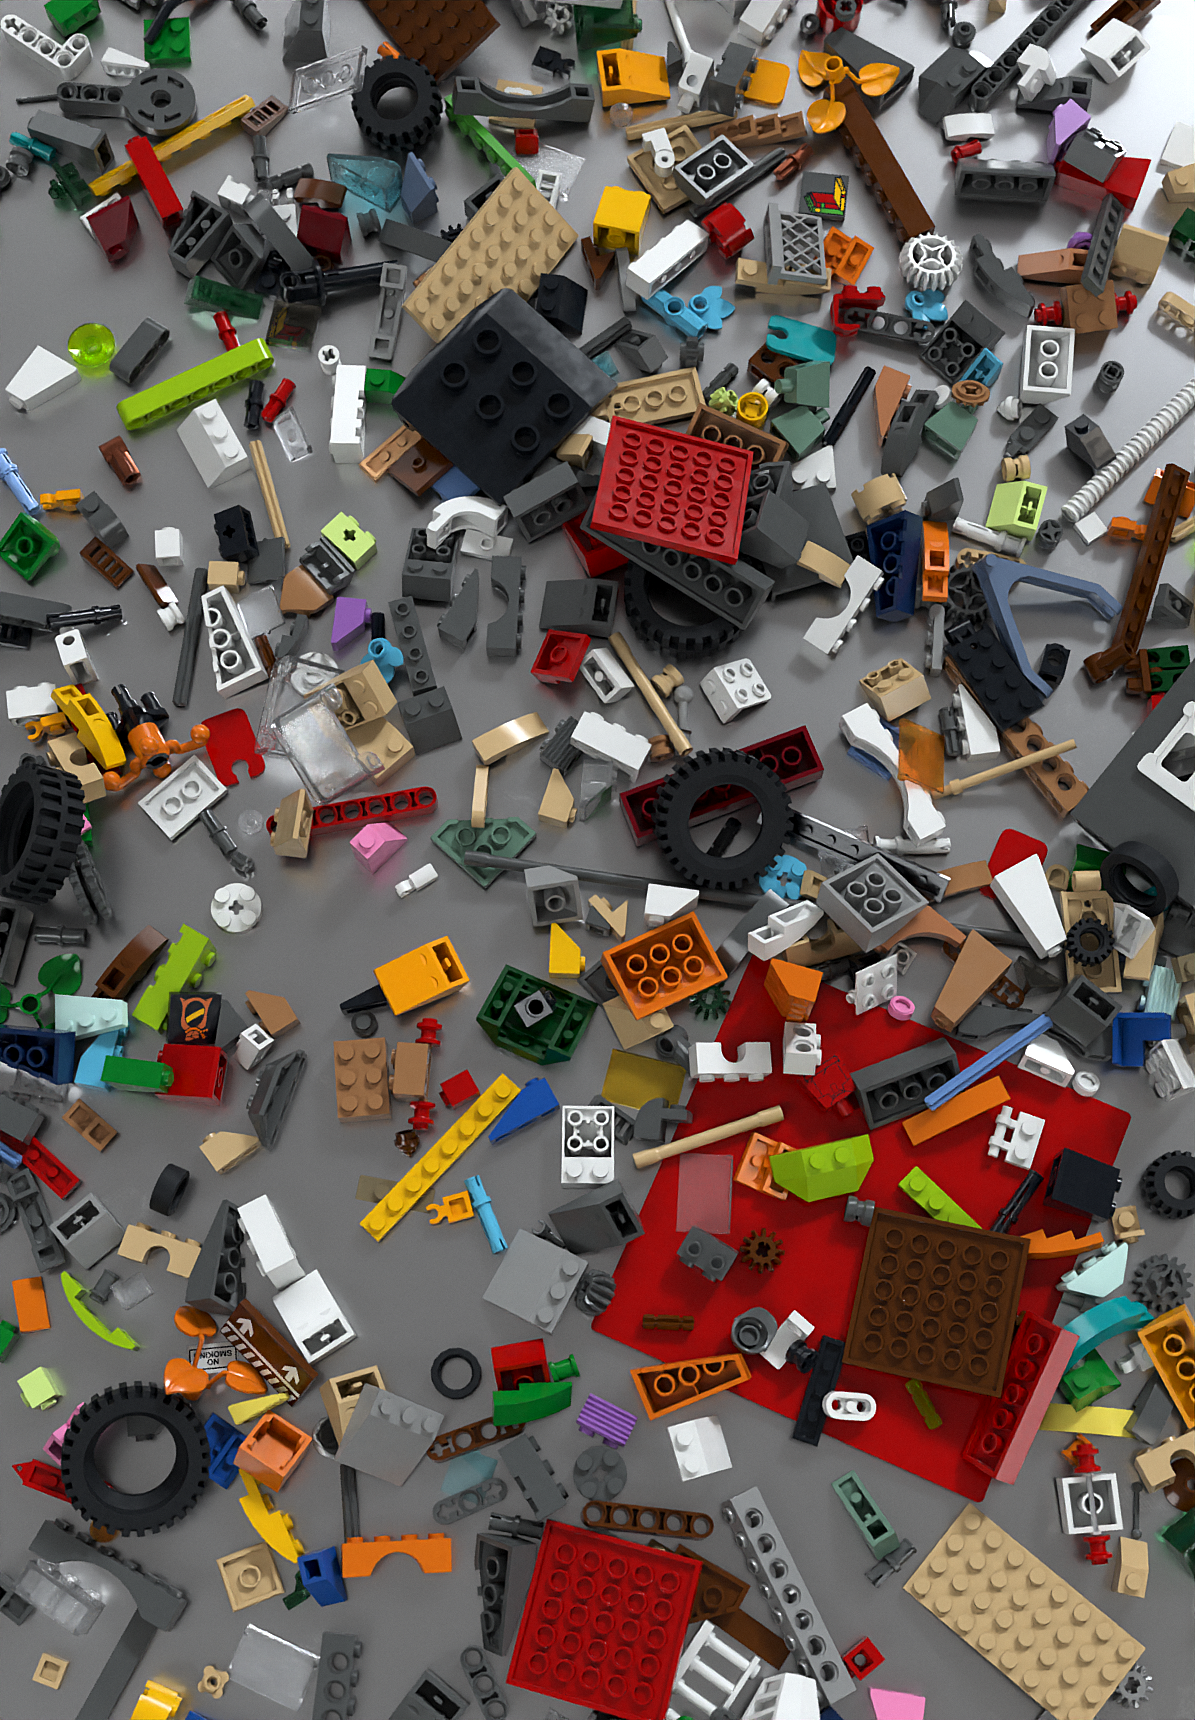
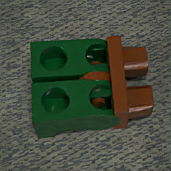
[1123,645,1190,699]

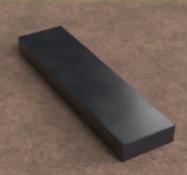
[791,1335,846,1447]

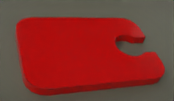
[201,708,266,787]
[979,829,1048,900]

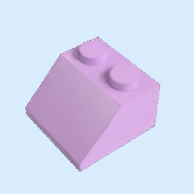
[1047,99,1091,167]

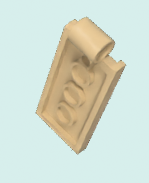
[591,367,706,425]
[1059,870,1122,995]

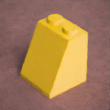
[593,186,651,256]

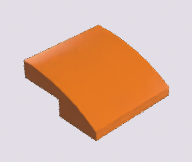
[813,226,874,286]
[733,1132,797,1201]

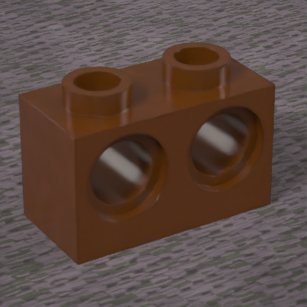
[747,342,799,399]

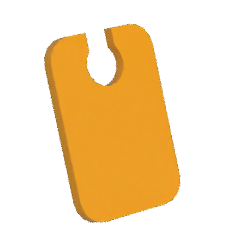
[743,58,790,106]

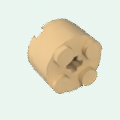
[851,473,907,525]

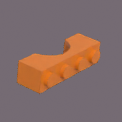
[341,1533,452,1578]

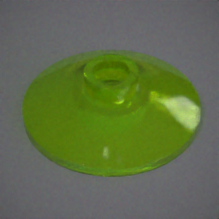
[68,323,116,367]

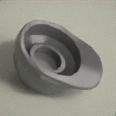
[730,1307,778,1355]

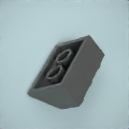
[503,461,590,542]

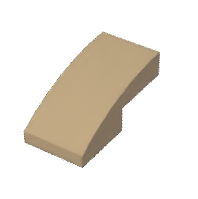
[797,541,851,588]

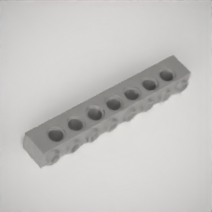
[720,1486,857,1708]

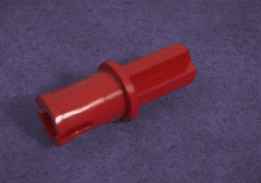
[213,311,240,352]
[260,378,296,423]

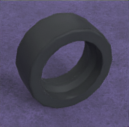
[149,1163,190,1216]
[431,1348,482,1399]

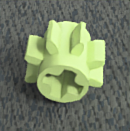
[709,387,739,416]

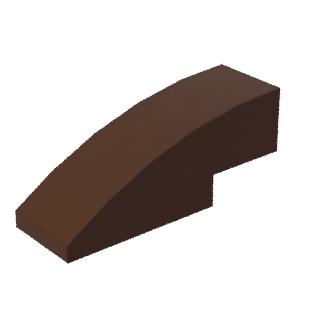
[1090,0,1161,33]

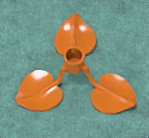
[163,1306,267,1401]

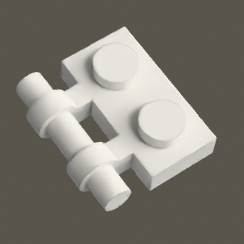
[988,1106,1045,1170]

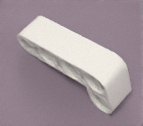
[0,15,93,81]

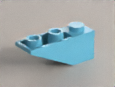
[74,1022,130,1092]

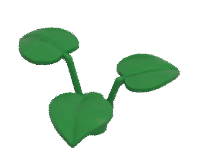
[0,954,82,1029]

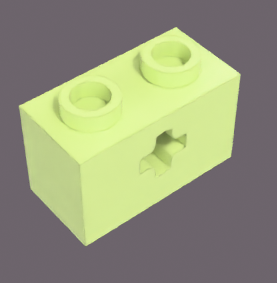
[321,512,377,571]

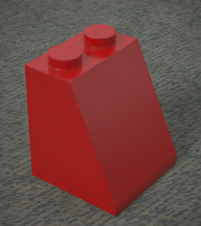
[155,1044,229,1107]

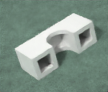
[688,1042,772,1082]

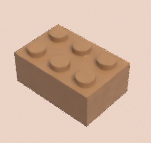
[333,1037,392,1123]

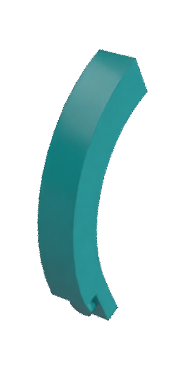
[1061,1296,1155,1379]

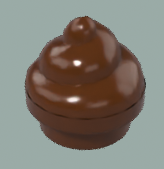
[394,1129,420,1157]

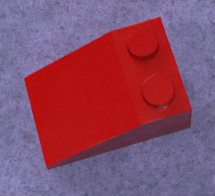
[561,502,629,578]

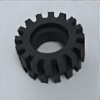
[1065,917,1115,967]

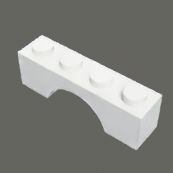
[803,555,885,656]

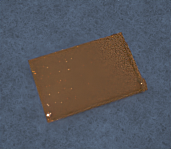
[897,718,944,794]

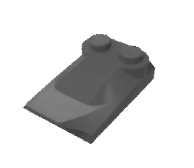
[672,134,754,206]

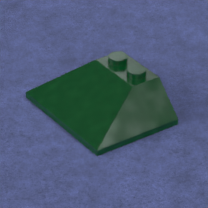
[476,964,598,1066]

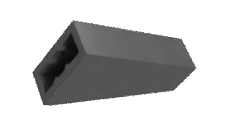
[823,27,915,107]
[27,110,115,175]

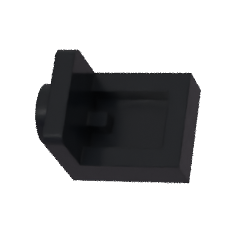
[848,950,881,983]

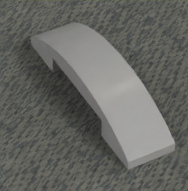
[368,263,407,361]

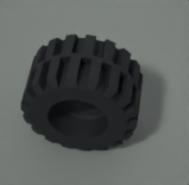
[1142,1150,1195,1219]

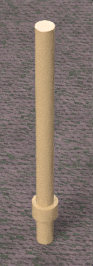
[931,739,1077,800]

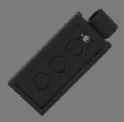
[944,618,1044,734]

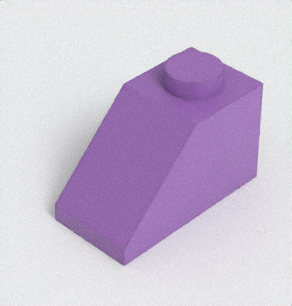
[331,597,372,651]

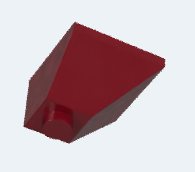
[86,195,139,262]

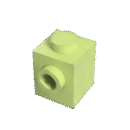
[17,1366,61,1411]

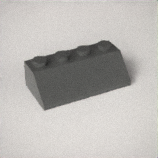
[955,157,1056,201]
[850,1037,965,1130]

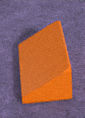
[12,1276,51,1334]

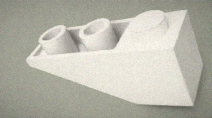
[952,684,1000,762]

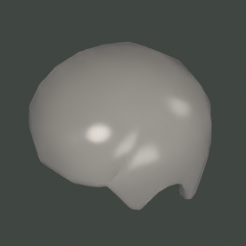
[312,1417,339,1458]

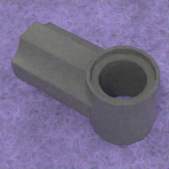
[655,1025,692,1074]

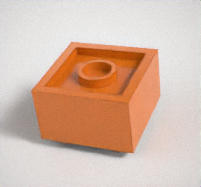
[233,1409,313,1493]

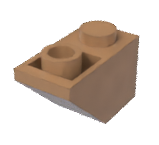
[245,990,301,1040]

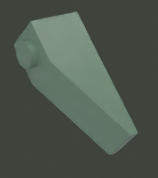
[831,1470,900,1560]

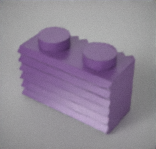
[576,1393,638,1450]

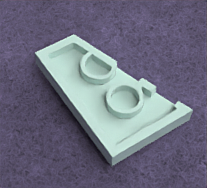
[55,994,128,1041]

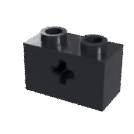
[214,505,260,563]

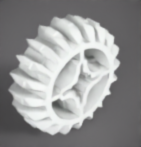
[899,232,963,292]

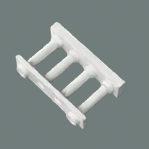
[666,1620,761,1720]

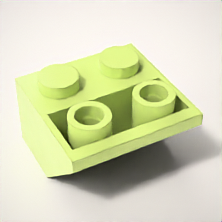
[985,481,1048,541]

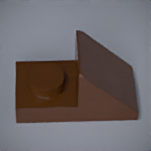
[581,236,615,290]

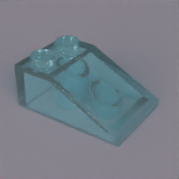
[326,153,403,213]

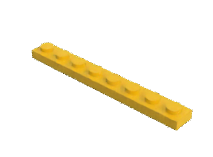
[87,94,256,196]
[359,1073,521,1242]

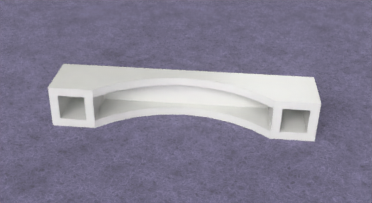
[838,703,946,848]

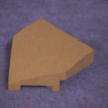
[278,565,334,618]

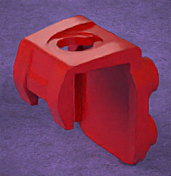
[830,285,886,338]

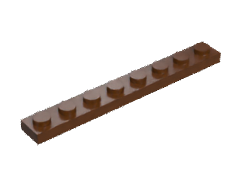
[1112,463,1190,654]

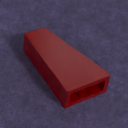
[125,136,184,228]
[1054,153,1151,211]

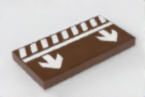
[220,1298,319,1407]

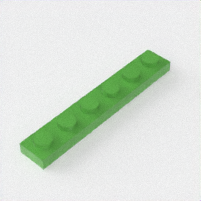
[444,93,537,189]

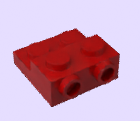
[530,629,591,684]

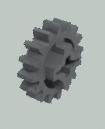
[1134,1254,1193,1312]

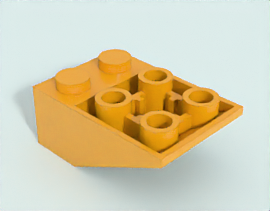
[597,48,671,107]
[373,936,470,1016]

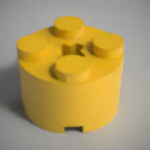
[130,1679,182,1720]

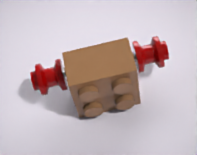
[1034,280,1137,335]
[389,1018,442,1130]

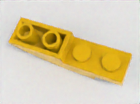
[50,684,127,770]
[238,1468,305,1564]

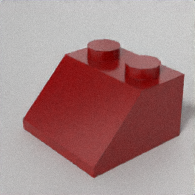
[491,1338,551,1391]

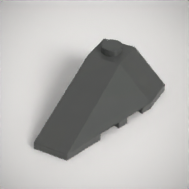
[747,461,793,507]
[185,1199,246,1316]
[474,1533,537,1657]

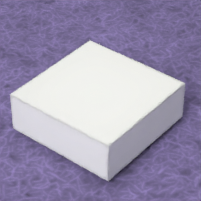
[1073,512,1108,546]

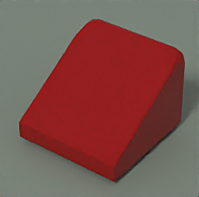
[514,129,539,154]

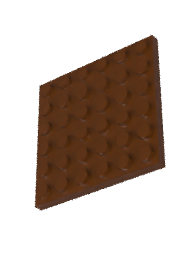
[842,1207,1031,1399]

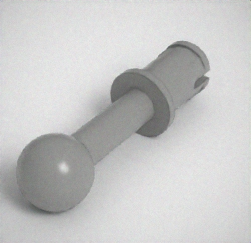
[674,685,693,756]

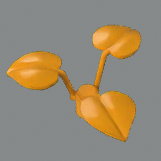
[798,50,900,133]

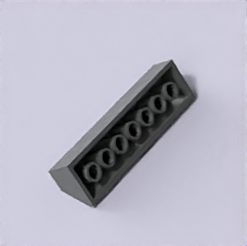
[579,491,775,630]

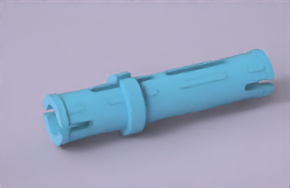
[464,1175,508,1254]

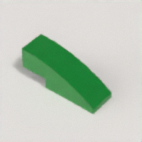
[492,1382,572,1426]

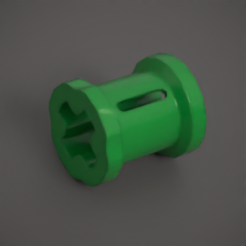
[548,1354,580,1382]

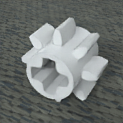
[544,2,573,34]

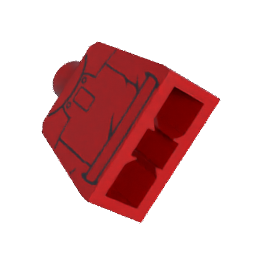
[796,1052,857,1118]

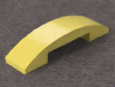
[1038,1403,1137,1439]

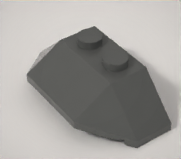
[918,47,993,126]
[246,1049,307,1151]

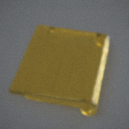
[601,1048,686,1109]

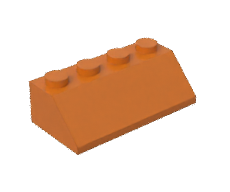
[764,958,823,1023]

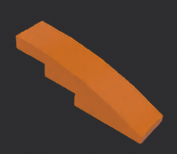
[902,1076,1011,1146]
[1020,1229,1104,1259]

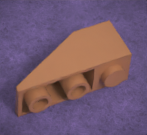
[1017,248,1089,285]
[873,365,912,446]

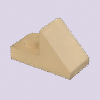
[588,894,628,943]

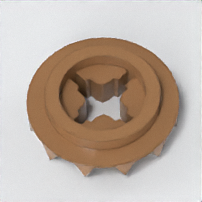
[951,380,990,408]

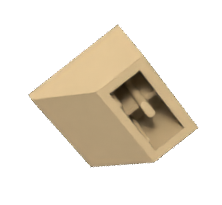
[859,658,931,722]

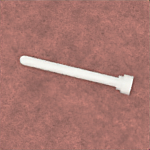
[664,0,693,70]

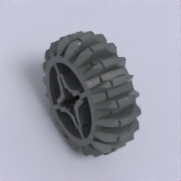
[935,562,992,627]

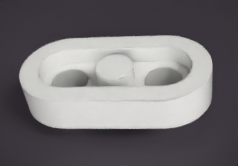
[822,1391,876,1421]

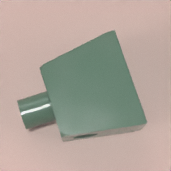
[774,360,830,408]
[921,401,978,460]
[769,405,830,462]

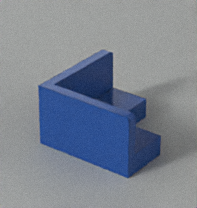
[1112,1012,1171,1067]

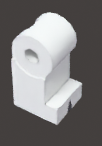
[642,128,675,178]

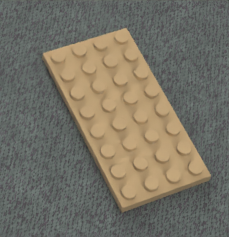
[401,167,579,344]
[903,1503,1146,1720]

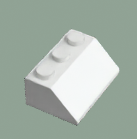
[1019,325,1075,405]
[176,399,252,490]

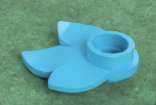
[688,286,735,330]
[905,289,948,330]
[360,638,403,684]

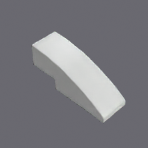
[748,900,824,961]

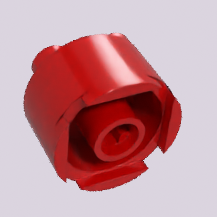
[816,0,864,35]
[701,202,754,260]

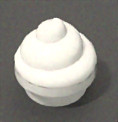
[997,396,1022,421]

